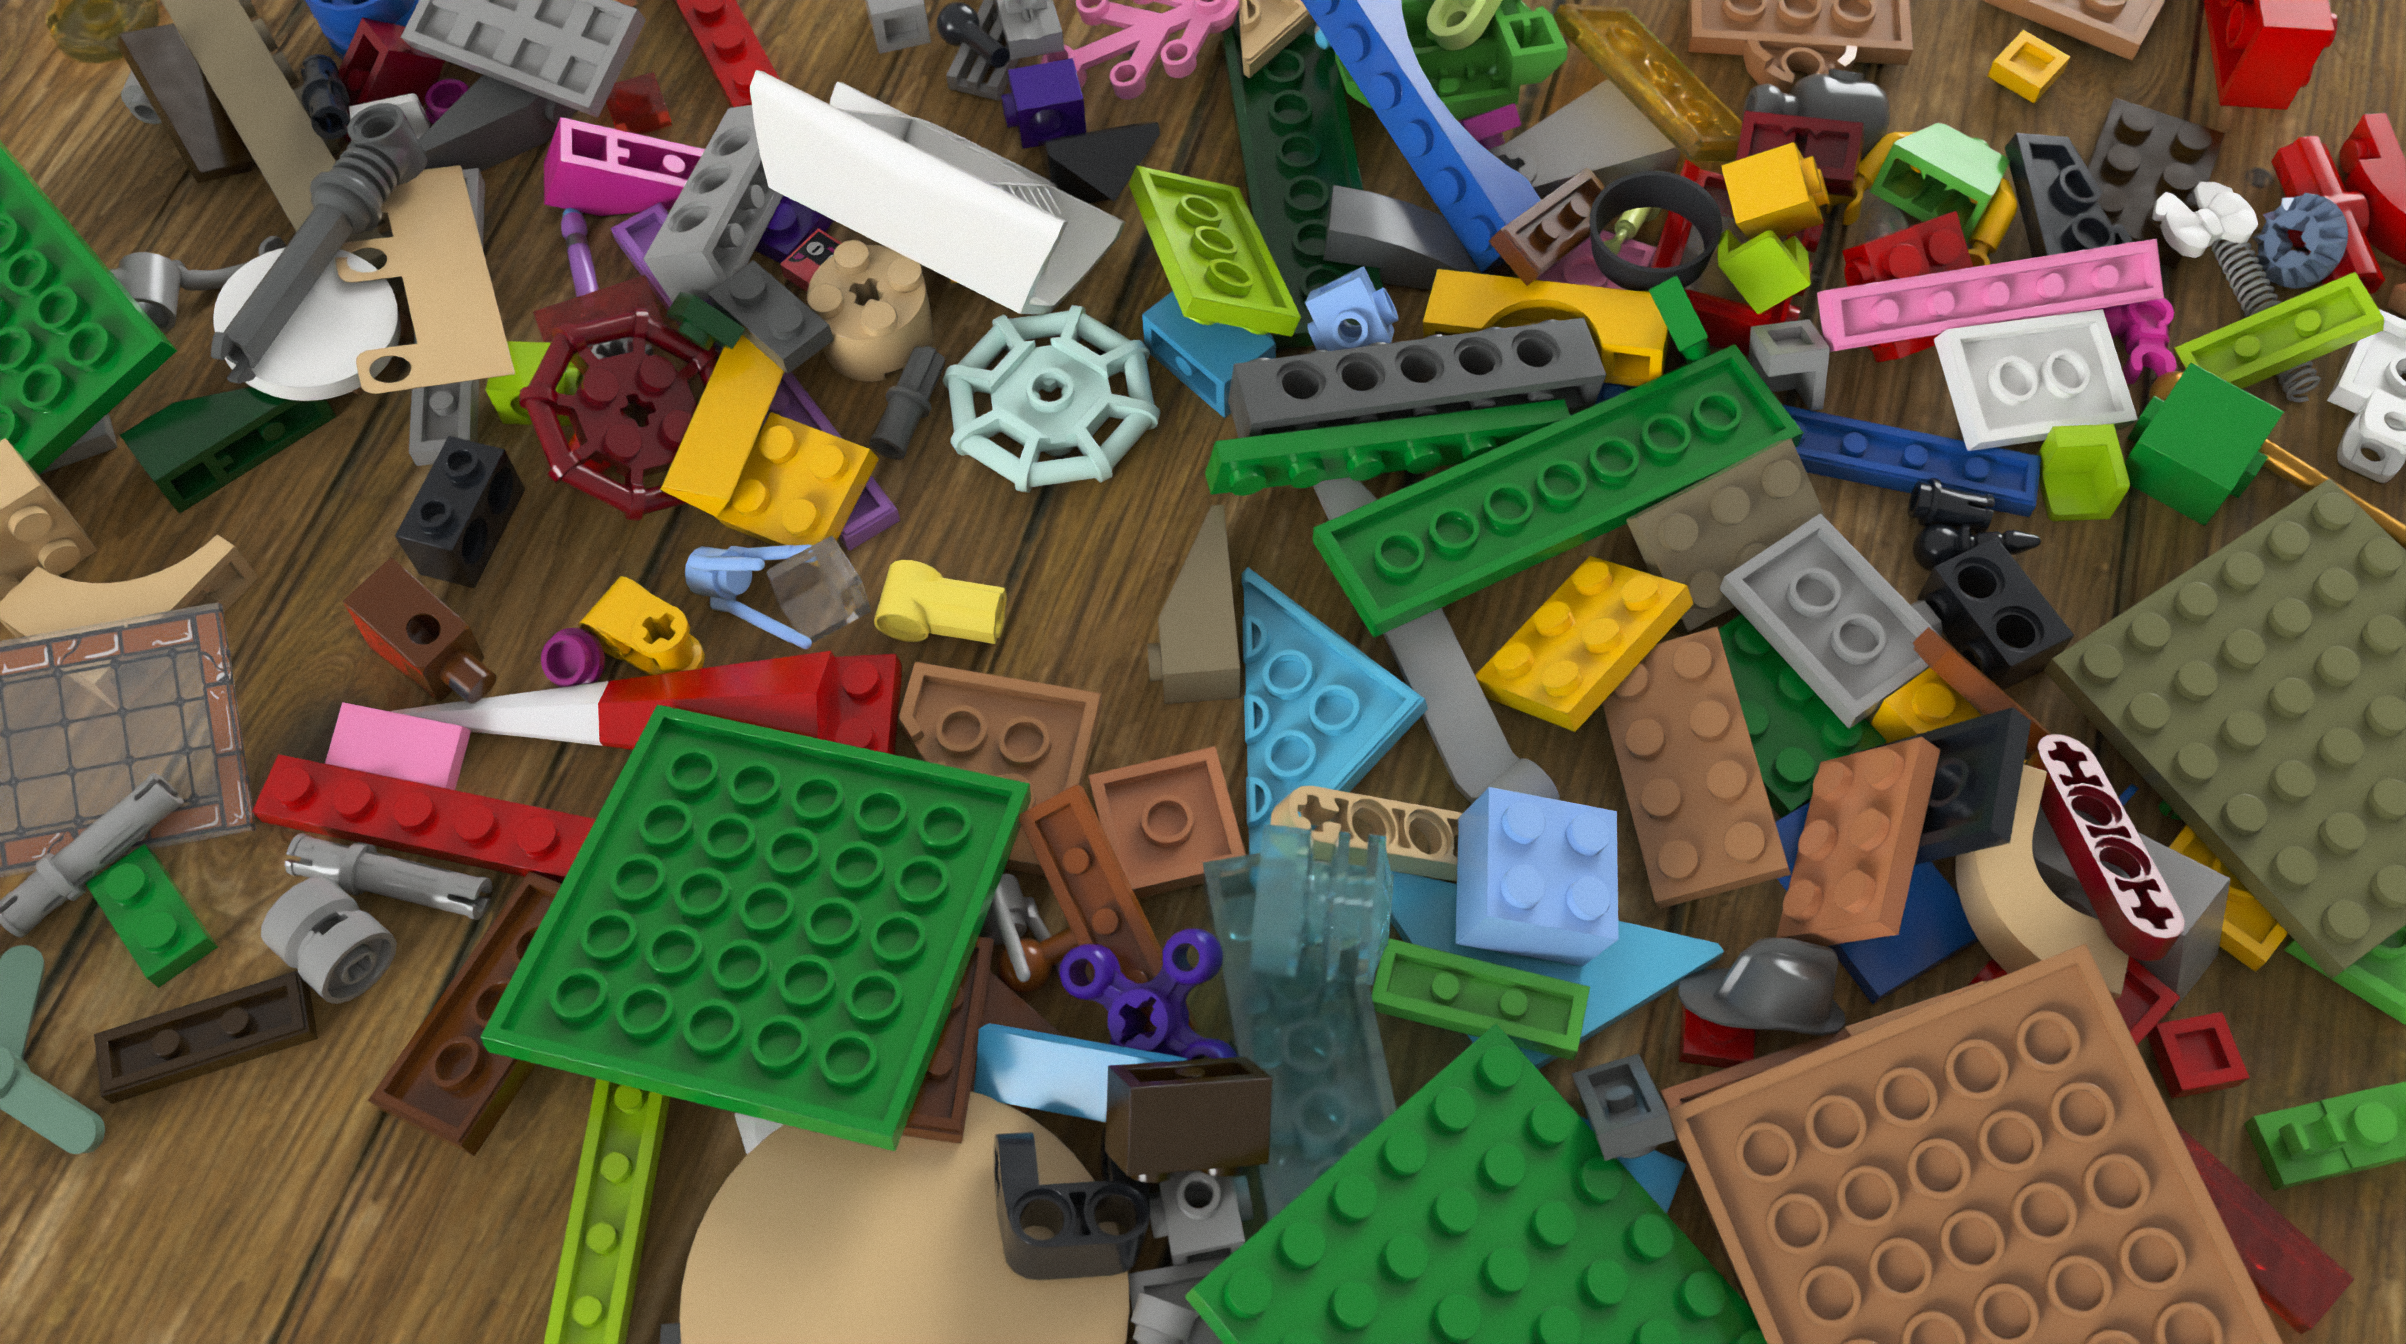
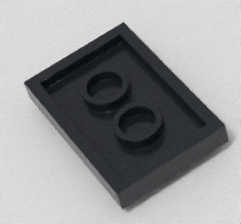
[1853,707,2031,865]

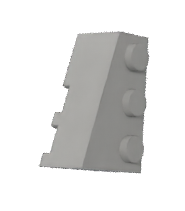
[2032,805,2230,1011]

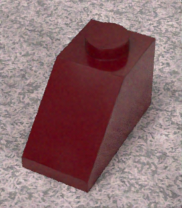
[338,18,445,142]

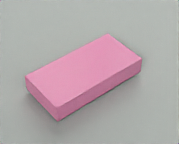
[325,702,471,790]

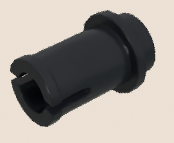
[1908,478,1995,533]

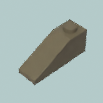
[1147,505,1240,704]

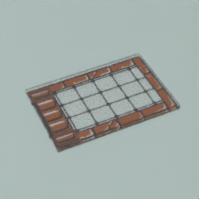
[0,602,256,878]

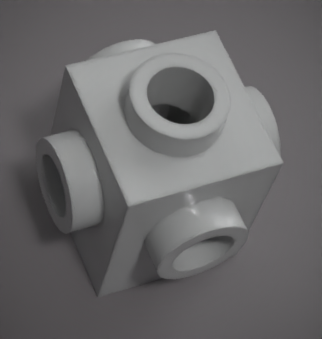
[1149,1170,1254,1266]

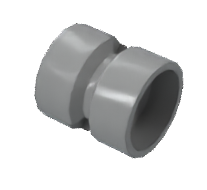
[261,876,397,1004]

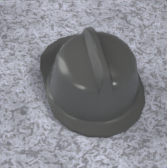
[1678,937,1845,1036]

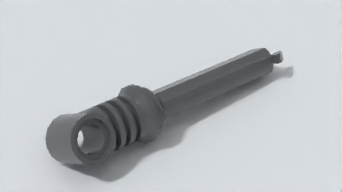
[211,103,427,383]

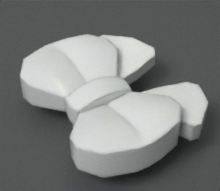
[2152,182,2258,258]

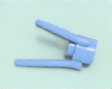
[685,544,815,649]

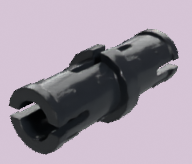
[300,54,350,140]

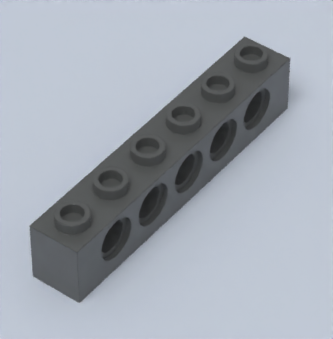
[1228,318,1606,438]

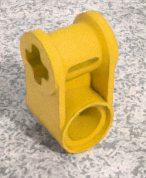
[578,576,705,675]

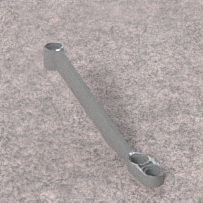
[1313,477,1560,804]

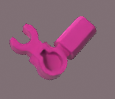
[2075,298,2177,384]

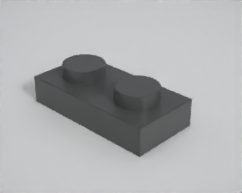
[708,260,834,374]
[1572,1053,1676,1161]

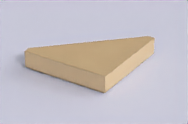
[1238,0,1315,78]

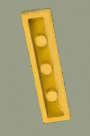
[660,335,784,517]

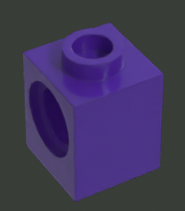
[1001,58,1087,149]

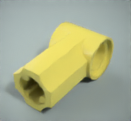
[874,560,1007,644]

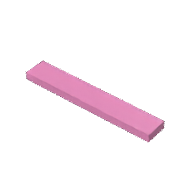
[1817,239,2164,352]

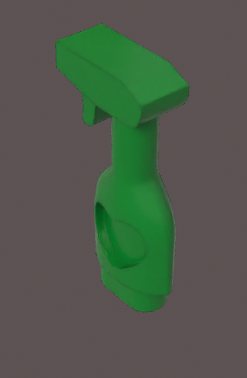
[1649,275,1711,365]

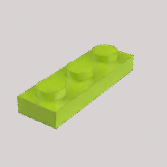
[2174,272,2384,389]

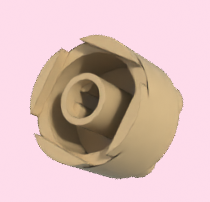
[807,240,934,382]

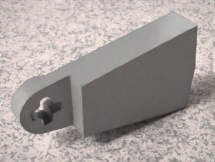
[1489,71,1682,200]

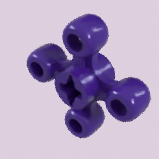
[1059,928,1237,1060]

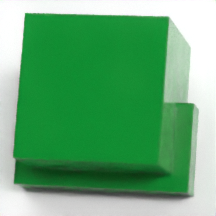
[2124,362,2284,526]

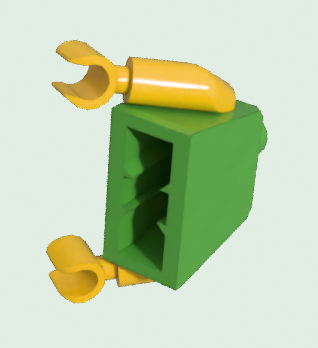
[1826,123,2017,267]

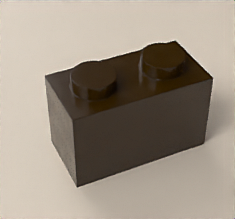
[1105,1056,1273,1183]

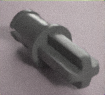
[869,345,945,460]

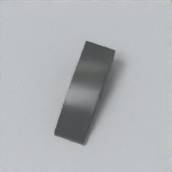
[1323,185,1494,290]

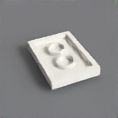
[1934,309,2138,451]

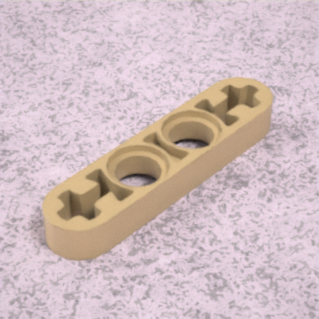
[1271,786,1463,882]

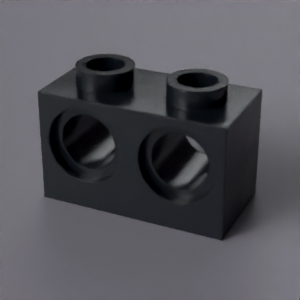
[395,436,525,589]
[1917,537,2074,691]

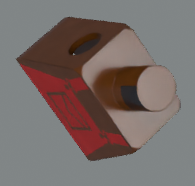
[342,557,496,704]

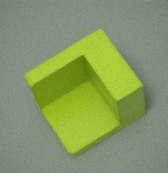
[1717,229,1811,315]
[2037,424,2130,521]

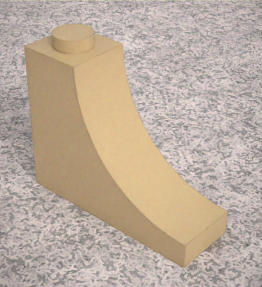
[0,535,259,710]

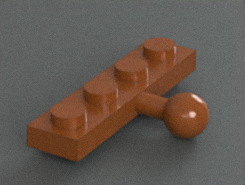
[998,785,1200,1033]

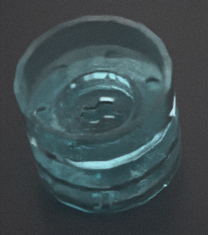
[1251,824,1394,985]

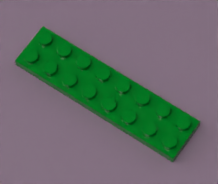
[1312,344,1803,638]

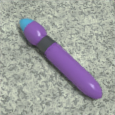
[561,208,601,318]

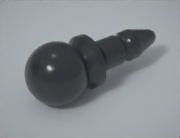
[1913,523,2041,571]

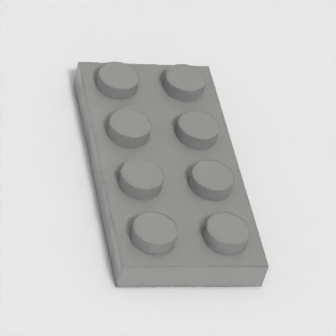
[401,0,646,118]

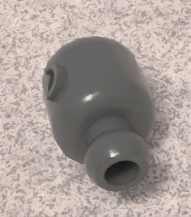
[1742,68,1890,162]

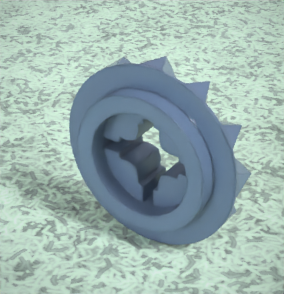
[2252,193,2348,289]

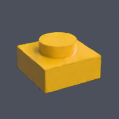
[1987,30,2071,103]

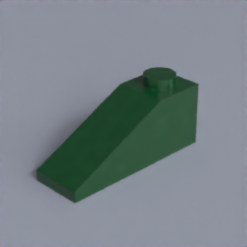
[120,387,337,514]

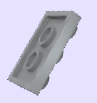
[1719,513,1942,729]

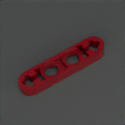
[2026,734,2185,961]

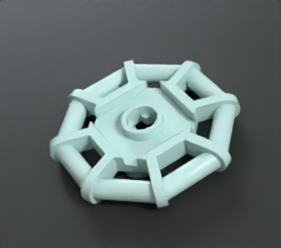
[943,305,1161,493]

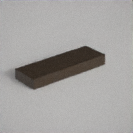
[117,23,254,183]
[94,970,318,1104]

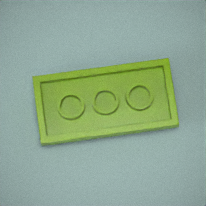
[1129,165,1301,337]

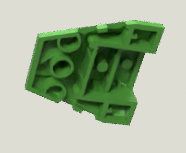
[1335,0,1568,120]

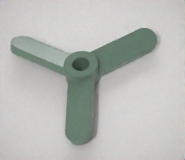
[0,945,105,1154]

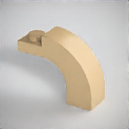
[1955,765,2129,1001]

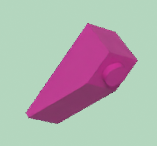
[544,117,705,216]

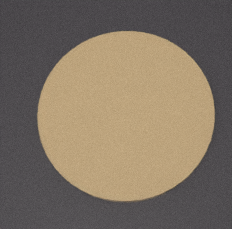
[680,1091,1130,1344]

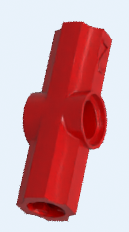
[2271,136,2385,294]

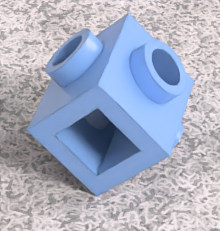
[1305,266,1399,351]

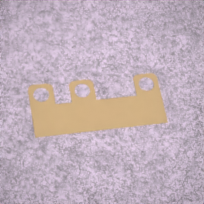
[335,165,515,394]

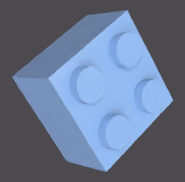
[1456,787,1618,966]

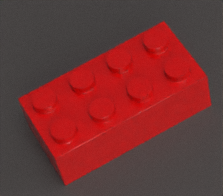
[2204,0,2337,110]

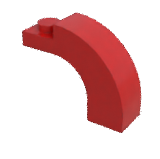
[2339,113,2406,265]

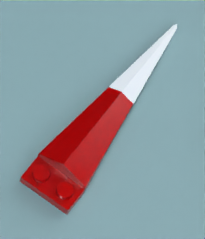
[391,651,903,755]

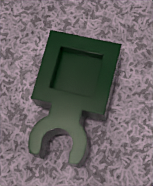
[665,292,745,351]

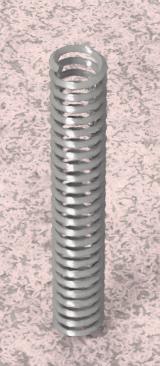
[2211,238,2321,402]

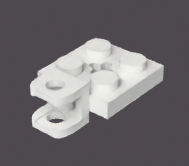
[2327,309,2406,483]

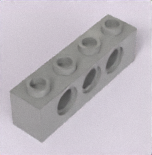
[643,105,783,303]

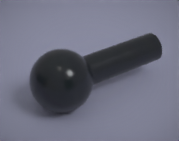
[937,2,1010,68]

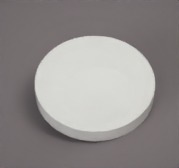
[213,248,401,401]

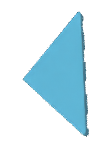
[1242,567,1428,888]
[1361,867,1724,1069]

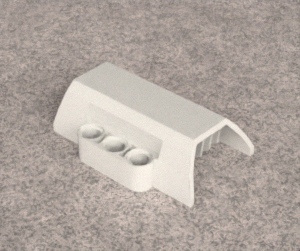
[750,70,1126,315]

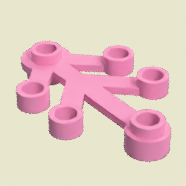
[1041,0,1239,99]

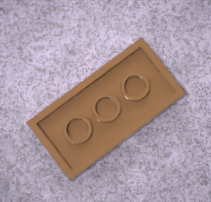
[1602,627,1791,909]

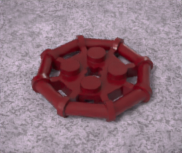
[519,306,721,521]

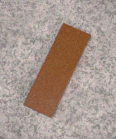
[1912,627,2053,755]

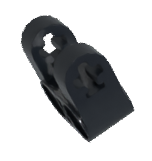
[993,1128,1150,1280]

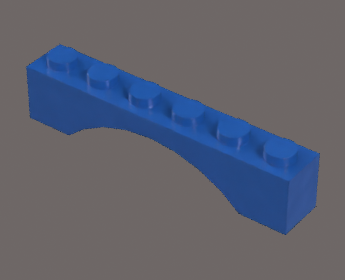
[1301,0,1541,273]

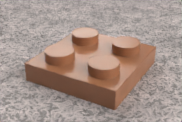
[1088,746,1248,899]

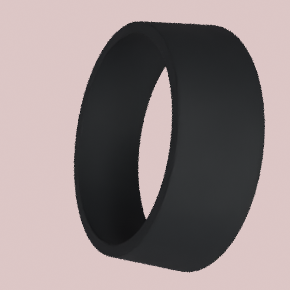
[1590,171,1722,292]

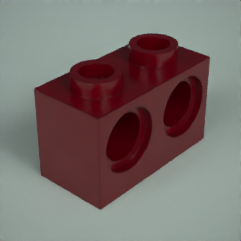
[1736,111,1864,197]

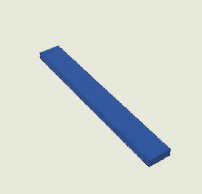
[1570,382,2041,517]

